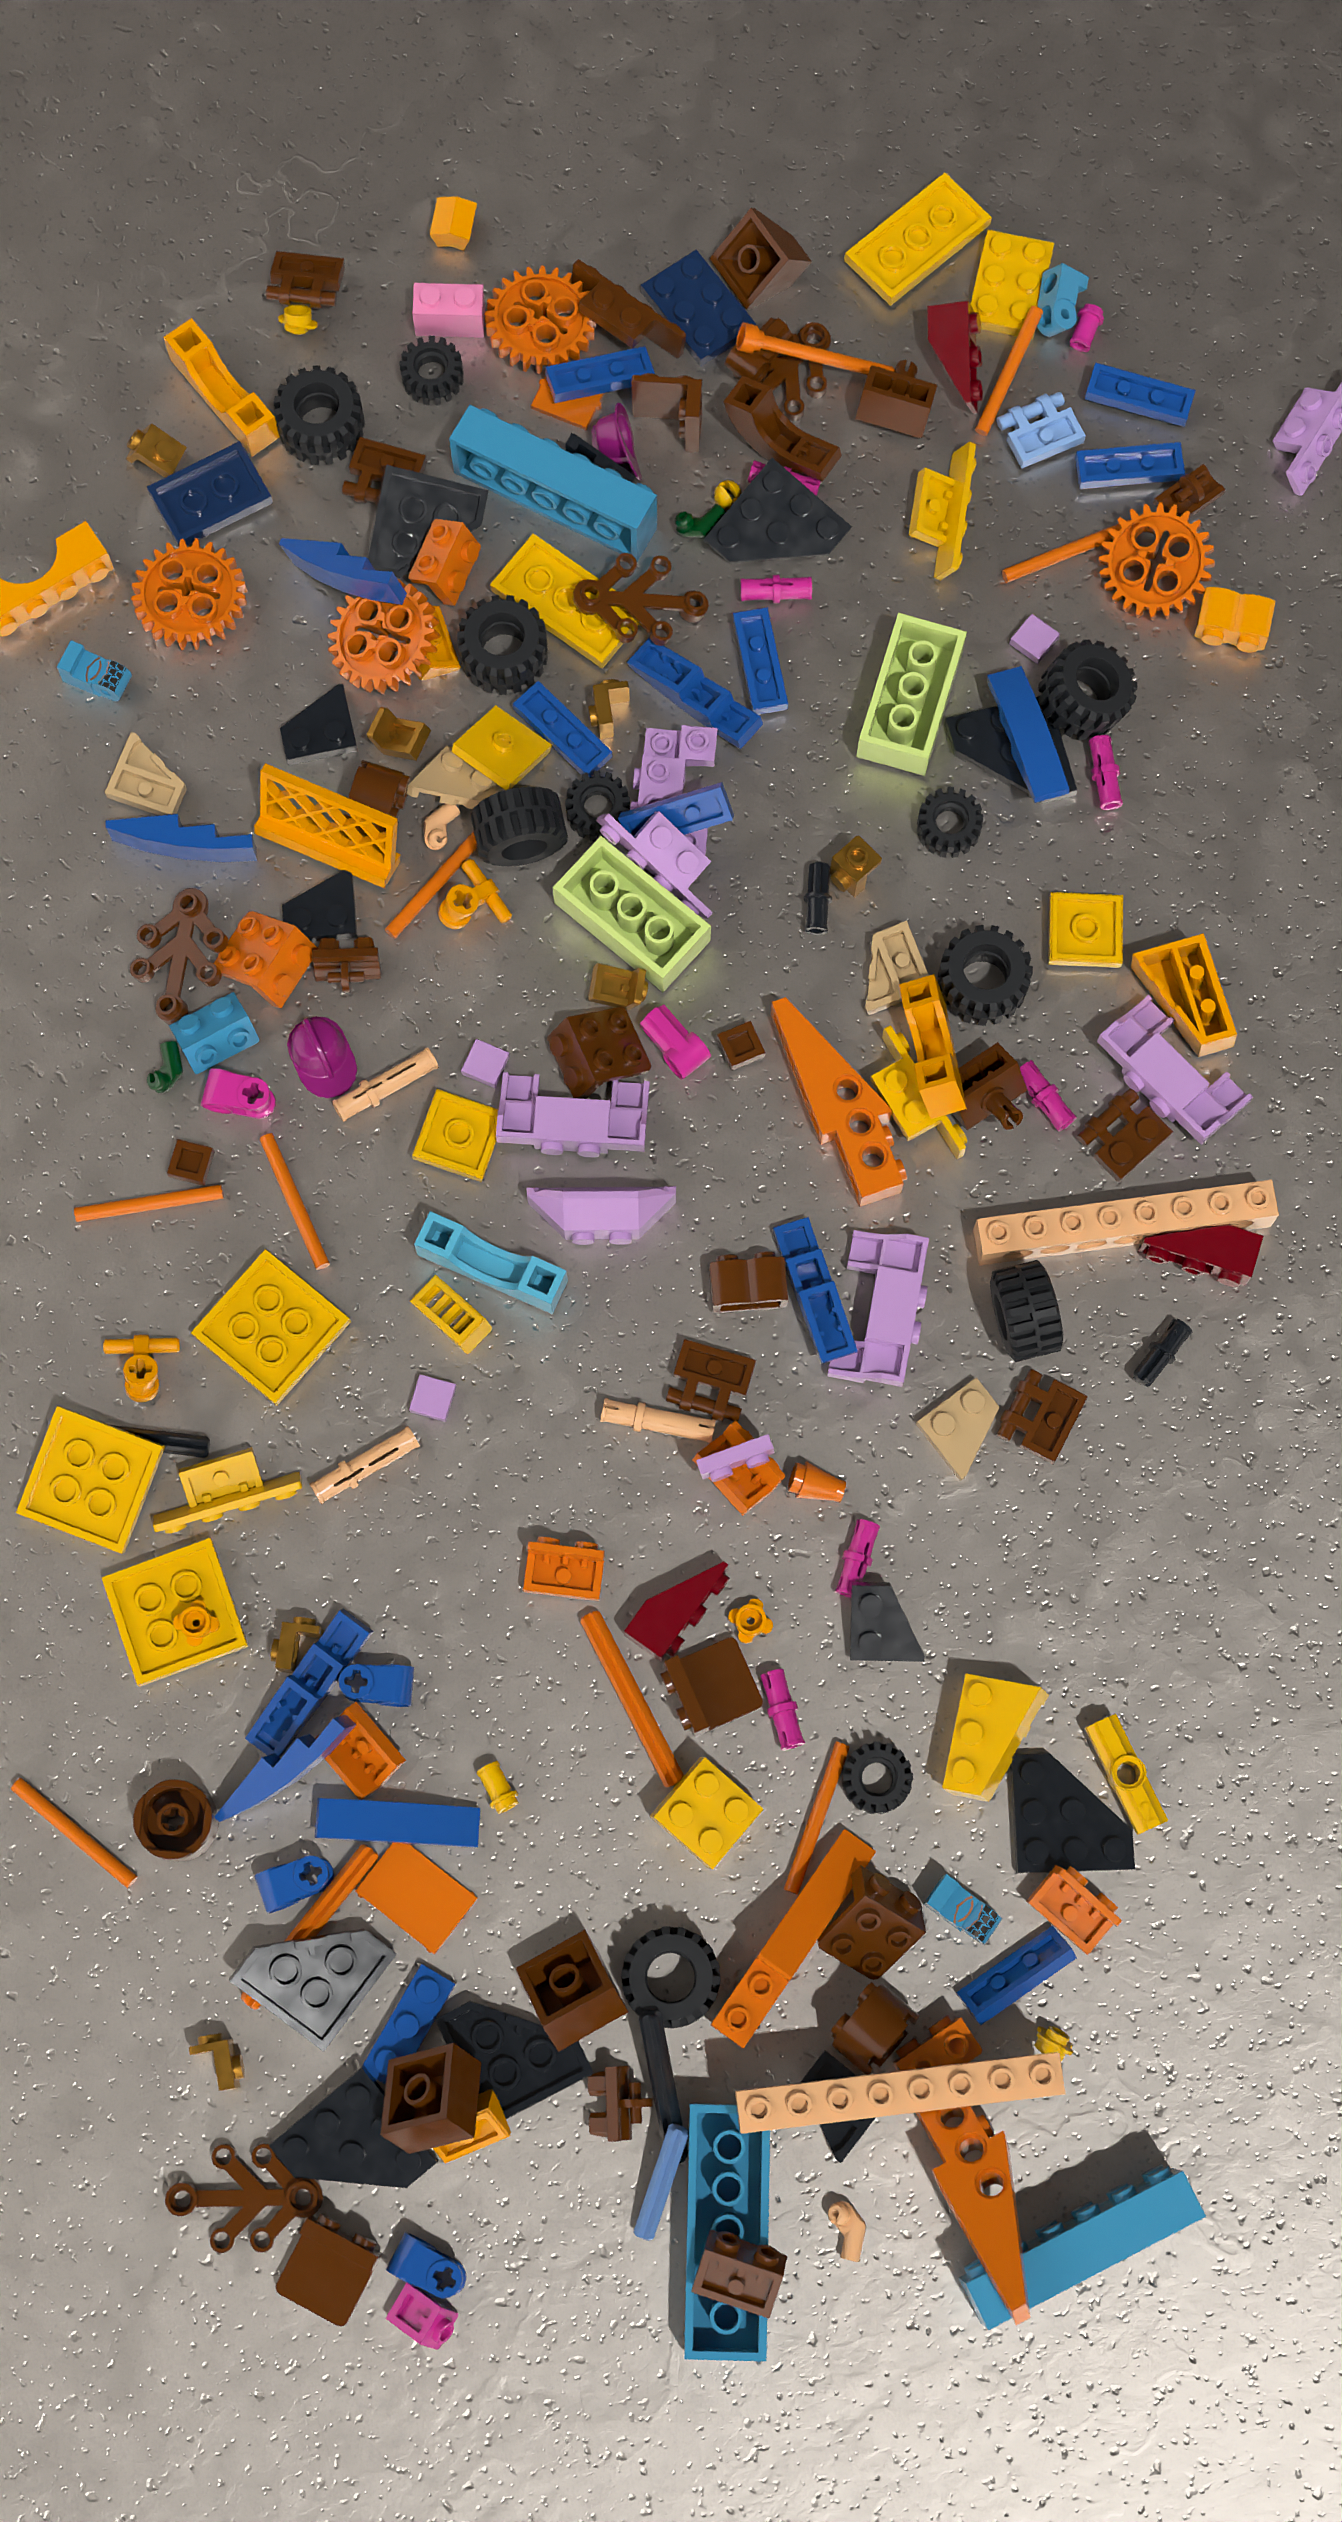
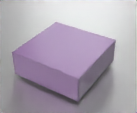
[1009,614,1060,665]
[461,1039,510,1088]
[409,1374,457,1422]

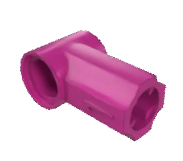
[640,1004,711,1080]

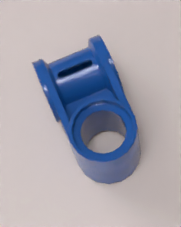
[339,1664,414,1707]
[254,1855,334,1914]
[386,2232,467,2298]

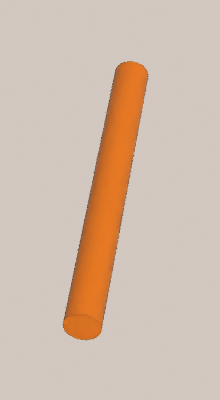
[975,306,1043,436]
[1001,519,1130,583]
[384,831,477,939]
[259,1133,330,1270]
[74,1184,224,1222]
[784,1742,850,1895]
[11,1778,138,1889]

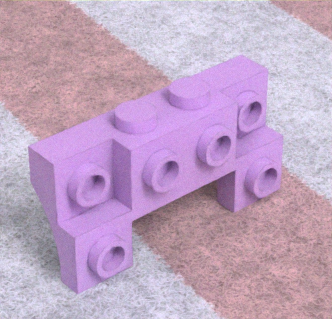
[630,725,718,871]
[1097,995,1253,1145]
[496,1072,650,1157]
[827,1230,929,1387]

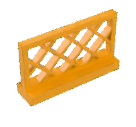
[254,763,400,888]

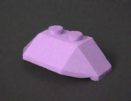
[527,1186,676,1245]

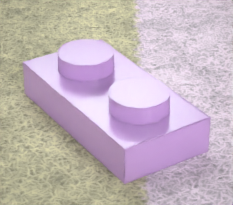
[696,1434,774,1482]

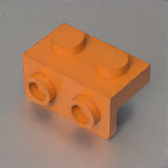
[408,519,482,606]
[692,1421,785,1516]
[523,1537,605,1601]
[315,1702,406,1800]
[1026,1865,1122,1955]
[892,2015,982,2071]

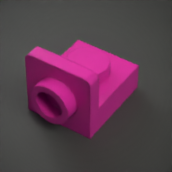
[385,2282,459,2350]

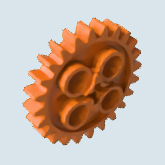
[485,265,597,374]
[1099,502,1215,620]
[131,538,247,650]
[327,579,440,694]

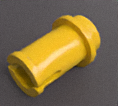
[477,1761,519,1814]

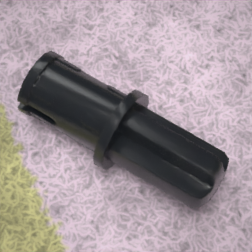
[804,861,832,935]
[1133,1318,1193,1387]

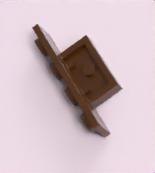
[571,259,686,359]

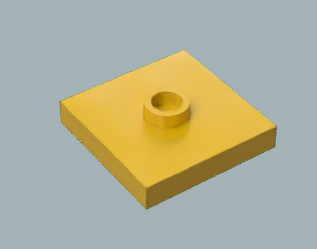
[451,705,552,790]
[1048,892,1123,968]
[412,1089,498,1182]

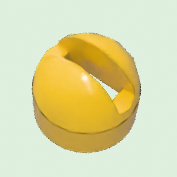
[714,480,742,512]

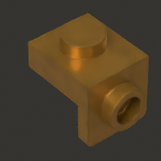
[126,423,187,478]
[588,679,630,739]
[367,707,431,761]
[830,836,882,898]
[588,963,648,1011]
[271,1617,324,1674]
[189,2033,245,2091]

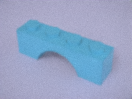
[414,1211,568,1314]

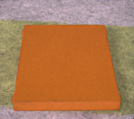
[355,1843,478,1955]

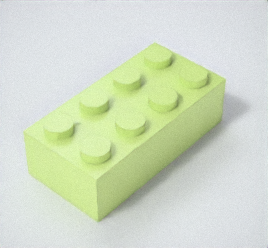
[856,613,967,776]
[553,836,711,992]

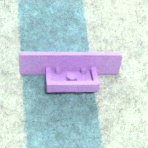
[1273,382,1342,496]
[596,811,712,919]

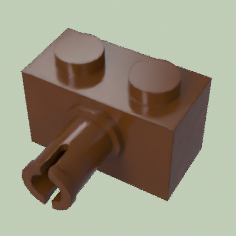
[855,360,938,439]
[951,1042,1027,1130]

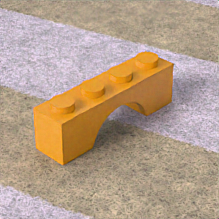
[163,318,280,457]
[0,521,114,637]
[899,974,967,1119]

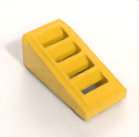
[410,1274,492,1354]

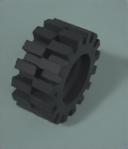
[400,336,464,406]
[565,770,630,842]
[917,787,983,858]
[842,1742,913,1814]

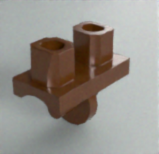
[1153,464,1226,518]
[312,937,381,993]
[588,2066,653,2142]

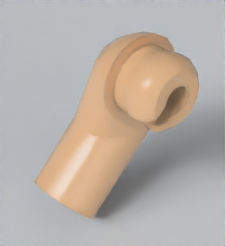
[424,804,461,850]
[828,2201,866,2262]

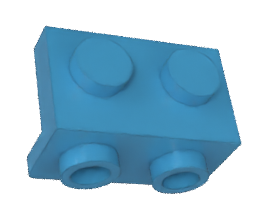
[169,992,260,1074]

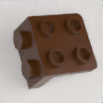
[547,1007,651,1099]
[660,1637,763,1737]
[818,1865,926,1980]
[276,2213,383,2327]

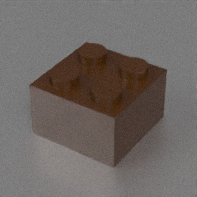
[515,1929,628,2052]
[380,2043,481,2154]

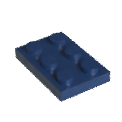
[641,250,757,367]
[147,441,273,547]

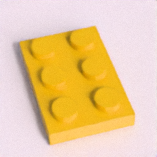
[970,229,1054,340]

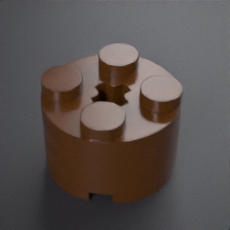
[344,760,410,836]
[133,1779,219,1862]
[831,1982,920,2075]

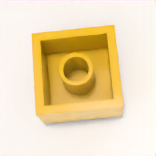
[649,1757,763,1870]

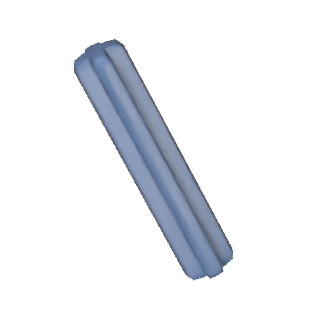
[634,2124,689,2241]

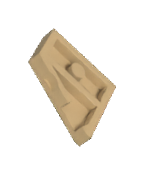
[105,732,187,816]
[407,746,504,809]
[865,921,929,1015]
[916,1377,999,1482]

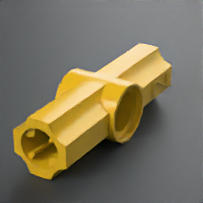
[1085,1714,1168,1835]

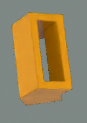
[430,196,477,251]

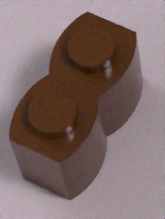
[709,1252,788,1313]

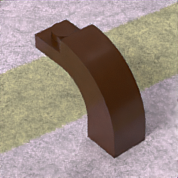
[723,376,842,482]

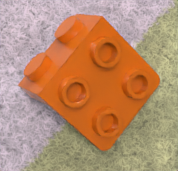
[213,911,318,1009]

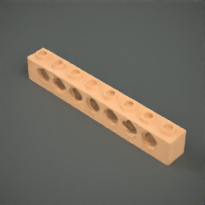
[973,1180,1279,1266]
[735,2052,1065,2134]

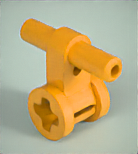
[438,859,512,929]
[103,1334,180,1402]

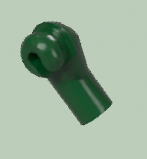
[674,504,726,538]
[147,1041,183,1093]

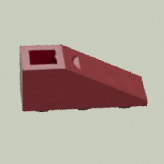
[927,301,983,414]
[1138,1224,1264,1287]
[624,1561,730,1663]

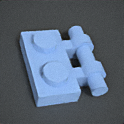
[996,392,1086,468]

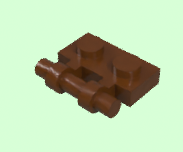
[266,251,345,309]
[342,437,427,504]
[1077,1088,1173,1183]
[666,1339,756,1422]
[996,1369,1088,1465]

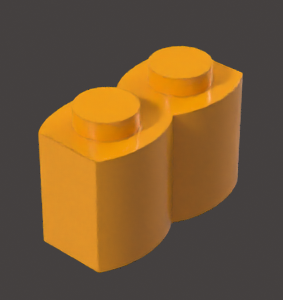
[1195,587,1276,653]

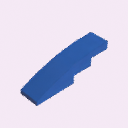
[279,538,407,605]
[627,637,763,750]
[987,666,1069,803]
[106,814,257,862]
[773,1217,858,1364]
[245,1609,374,1757]
[214,1715,357,1822]
[315,1798,480,1848]

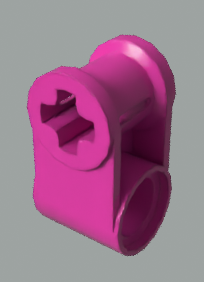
[201,1069,276,1119]

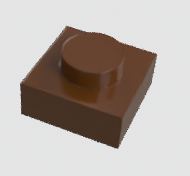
[717,1021,766,1071]
[167,1139,215,1186]

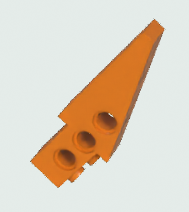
[771,997,907,1207]
[710,1828,876,2049]
[915,2106,1031,2326]

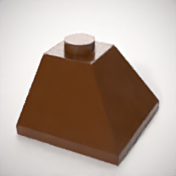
[709,208,812,310]

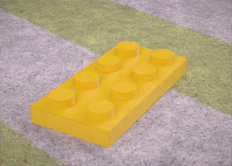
[844,173,992,306]
[490,533,639,669]

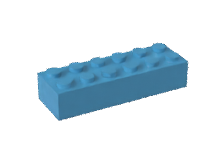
[449,405,657,562]
[684,2103,770,2362]
[958,2164,1206,2331]

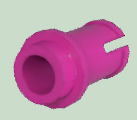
[1069,304,1104,352]

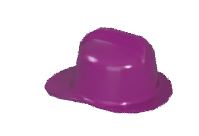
[592,403,642,481]
[287,1016,357,1098]

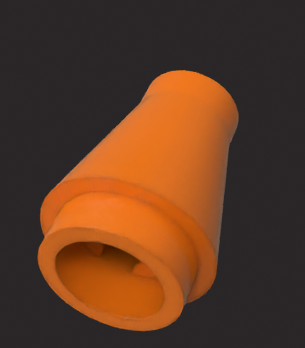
[787,1461,846,1503]

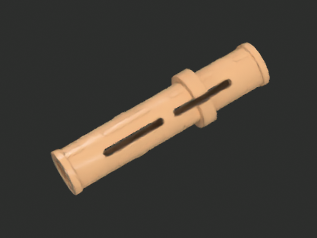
[332,1048,439,1122]
[600,1398,716,1443]
[309,1426,420,1505]

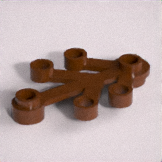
[732,322,831,422]
[572,553,709,646]
[130,888,228,1025]
[165,2143,323,2253]

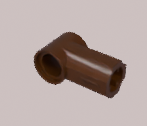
[725,317,793,382]

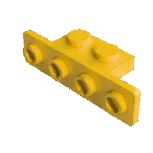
[908,441,977,580]
[870,1025,967,1159]
[153,1447,302,1533]

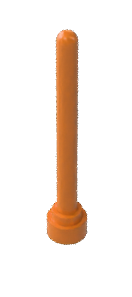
[736,322,895,375]

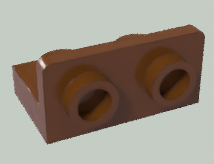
[691,2230,787,2318]

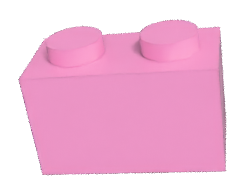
[412,283,486,338]

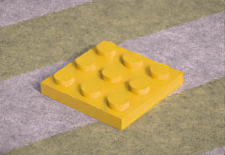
[191,1249,351,1406]
[16,1406,166,1554]
[101,1538,249,1687]

